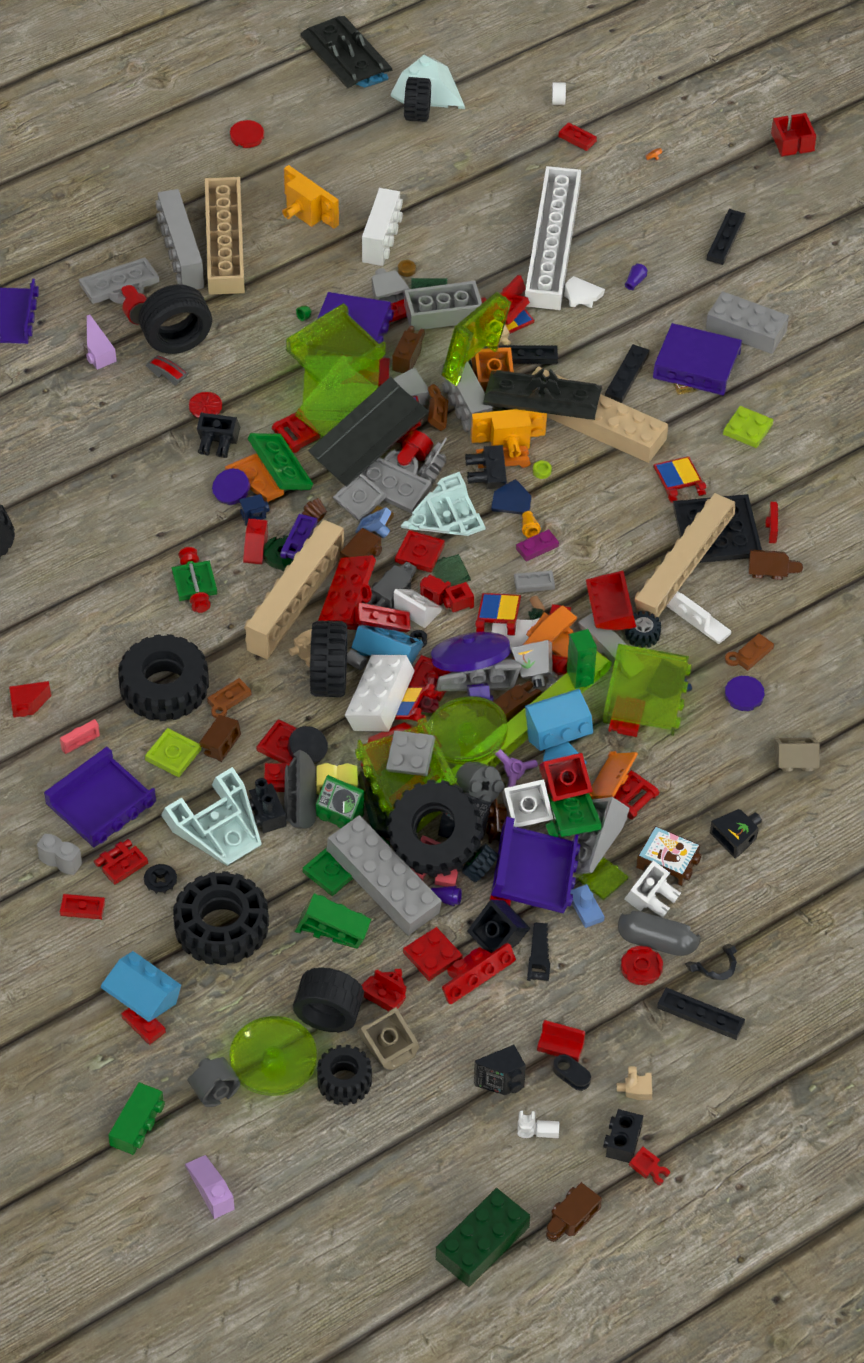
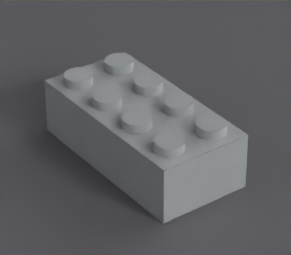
[404,281,483,331]
[706,291,789,354]
[442,356,493,437]

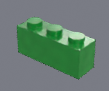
[567,629,597,689]
[108,1082,165,1155]

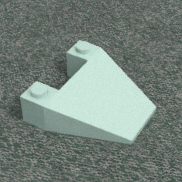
[161,767,262,866]

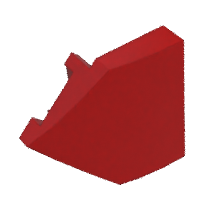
[361,968,407,1012]

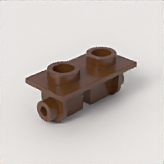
[486,798,507,844]

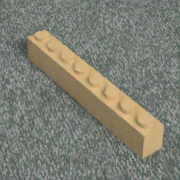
[634,493,735,618]

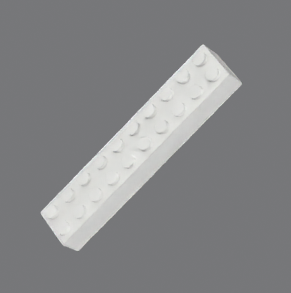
[525,166,581,310]

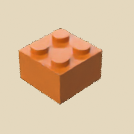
[472,347,514,392]

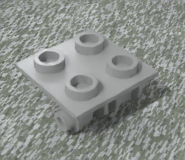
[418,437,447,484]

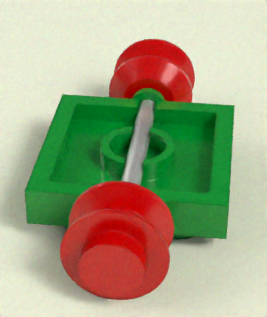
[172,547,218,613]

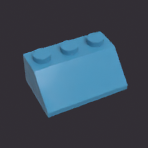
[351,625,424,665]
[525,689,593,751]
[101,951,181,1022]

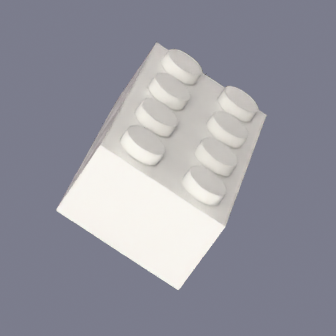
[362,188,403,266]
[345,655,415,732]

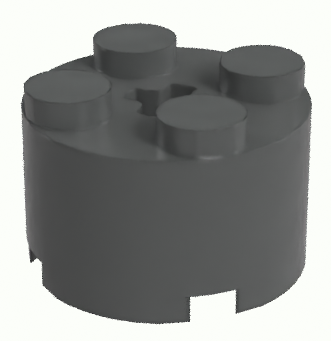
[454,762,504,803]
[187,1057,240,1107]

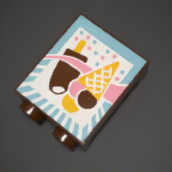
[636,826,702,886]

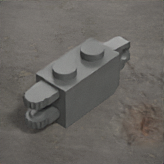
[364,562,416,609]

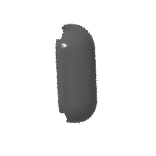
[284,750,316,829]
[618,911,701,956]

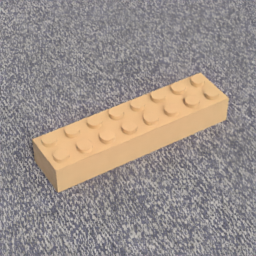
[205,177,245,295]
[532,367,668,463]
[244,519,344,660]

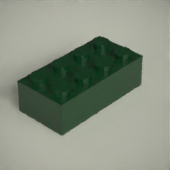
[436,1187,530,1287]

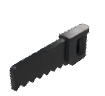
[527,922,551,981]

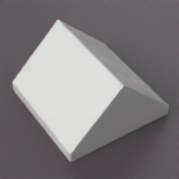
[394,589,443,628]

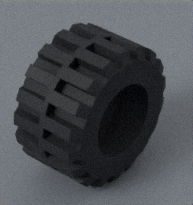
[404,77,431,122]
[317,1045,372,1105]

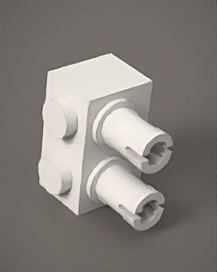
[624,860,681,918]

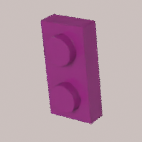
[516,529,559,562]

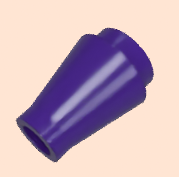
[625,263,648,290]
[431,886,462,906]

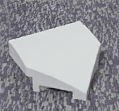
[563,276,605,308]

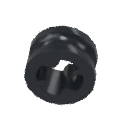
[410,630,427,648]

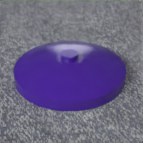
[431,632,511,672]

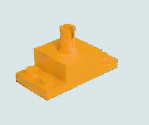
[282,165,339,229]
[470,409,547,458]

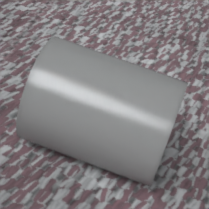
[347,650,367,671]

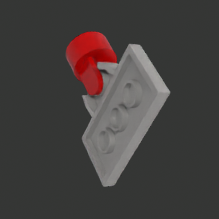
[79,257,160,325]
[362,430,434,514]

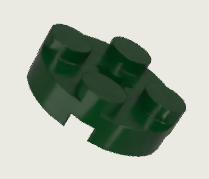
[264,535,296,572]

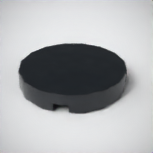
[288,726,328,764]

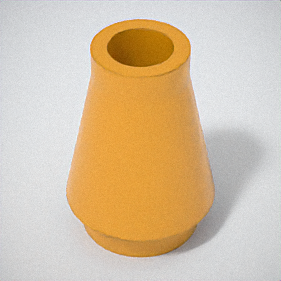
[522,511,541,538]

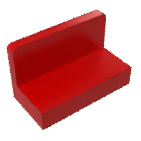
[537,1020,585,1062]

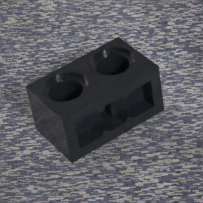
[603,1109,644,1163]

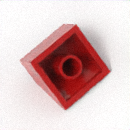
[539,753,593,802]

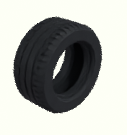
[139,284,212,354]

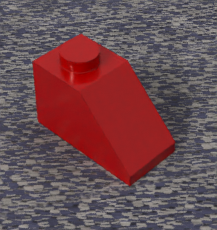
[243,519,268,565]
[9,681,51,717]

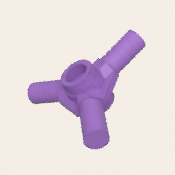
[494,748,538,788]

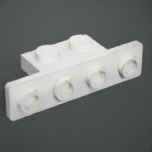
[667,591,731,644]

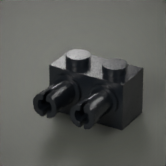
[197,413,241,458]
[465,445,507,489]
[249,778,286,834]

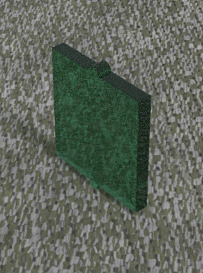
[432,554,471,586]

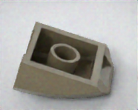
[357,1007,419,1070]

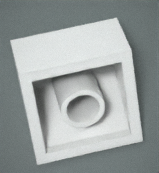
[502,779,553,827]

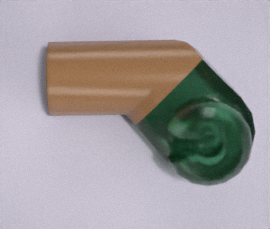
[528,595,545,620]

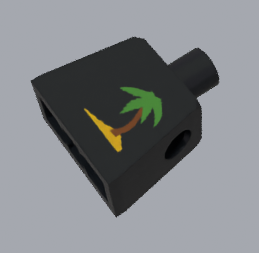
[710,809,762,859]

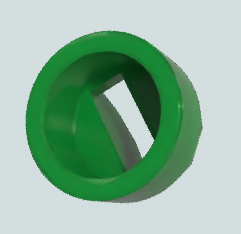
[296,305,312,321]

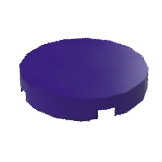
[212,469,250,505]
[725,676,765,711]

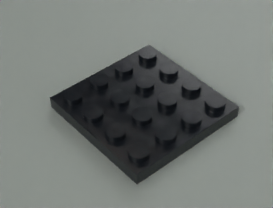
[673,494,762,563]

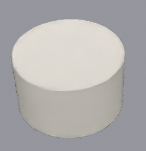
[552,82,566,105]

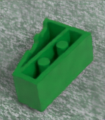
[294,893,372,949]

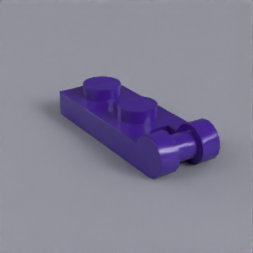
[280,514,317,560]

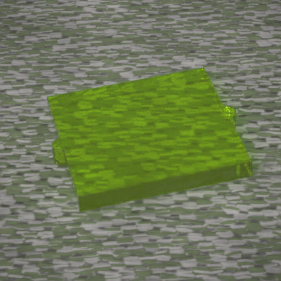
[578,857,629,901]

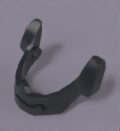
[685,944,737,980]

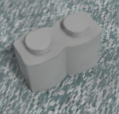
[37,834,82,875]

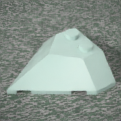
[391,55,465,109]
[401,472,486,536]

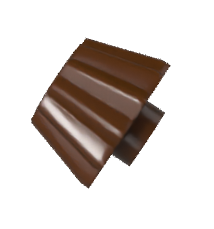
[302,498,327,524]

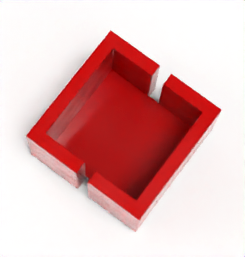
[771,113,817,157]

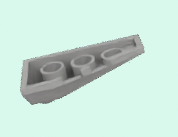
[435,659,521,691]
[575,797,629,874]

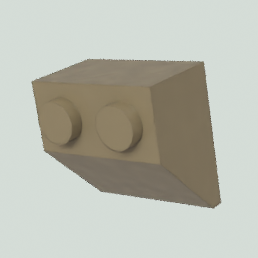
[774,738,820,771]

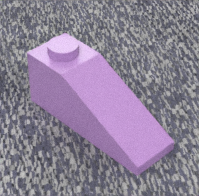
[86,315,117,370]
[185,1155,234,1219]

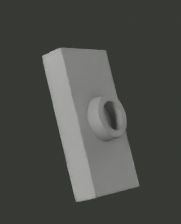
[514,570,555,593]

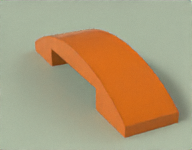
[512,605,578,660]

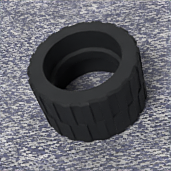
[293,967,364,1033]

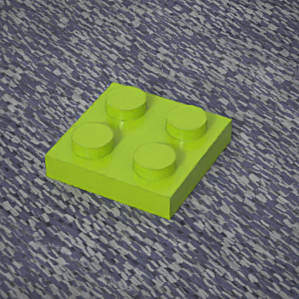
[723,406,773,448]
[145,728,202,777]

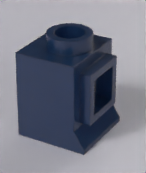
[239,494,270,526]

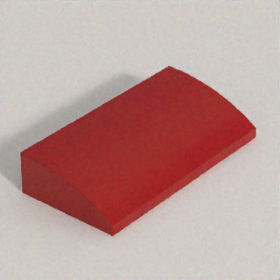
[586,570,636,630]

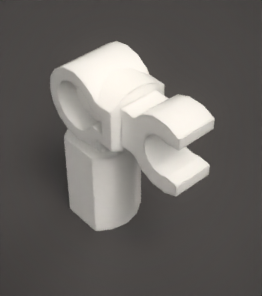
[517,1111,559,1138]

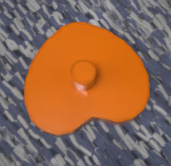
[645,148,663,160]

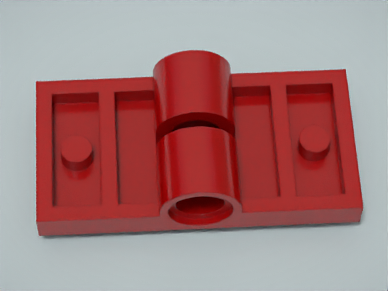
[318,555,376,624]

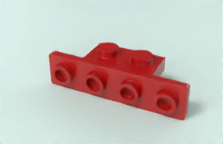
[477,275,530,332]
[442,943,516,1004]

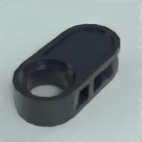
[553,1054,591,1091]

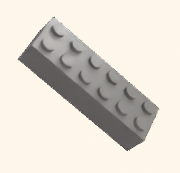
[155,189,204,289]
[326,815,442,936]

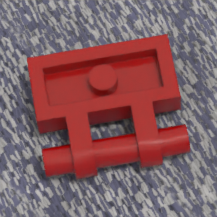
[94,839,148,885]

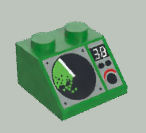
[316,775,364,828]

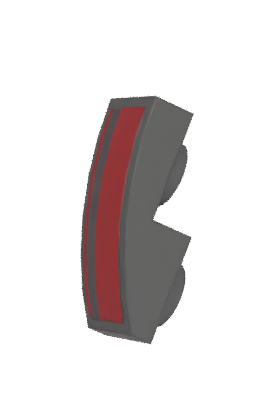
[146,355,189,386]

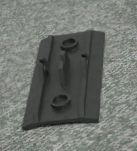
[300,16,393,89]
[483,368,602,420]
[308,377,429,487]

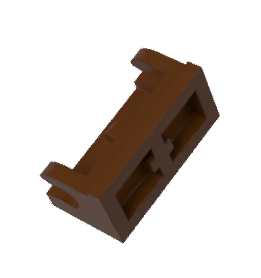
[199,715,241,762]

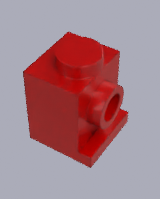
[420,574,451,606]
[443,582,474,613]

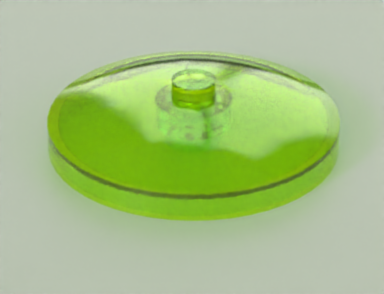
[427,696,508,765]
[229,1016,317,1096]

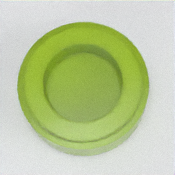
[533,460,552,479]

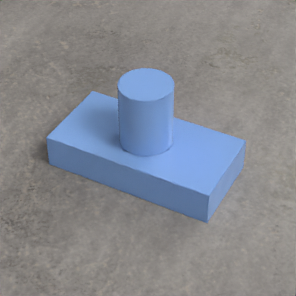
[355,507,391,538]
[570,884,605,928]

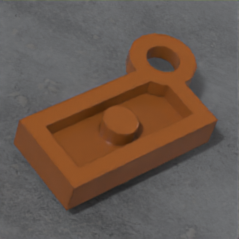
[428,384,449,431]
[725,633,774,671]
[207,678,252,718]

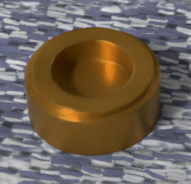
[398,260,416,277]

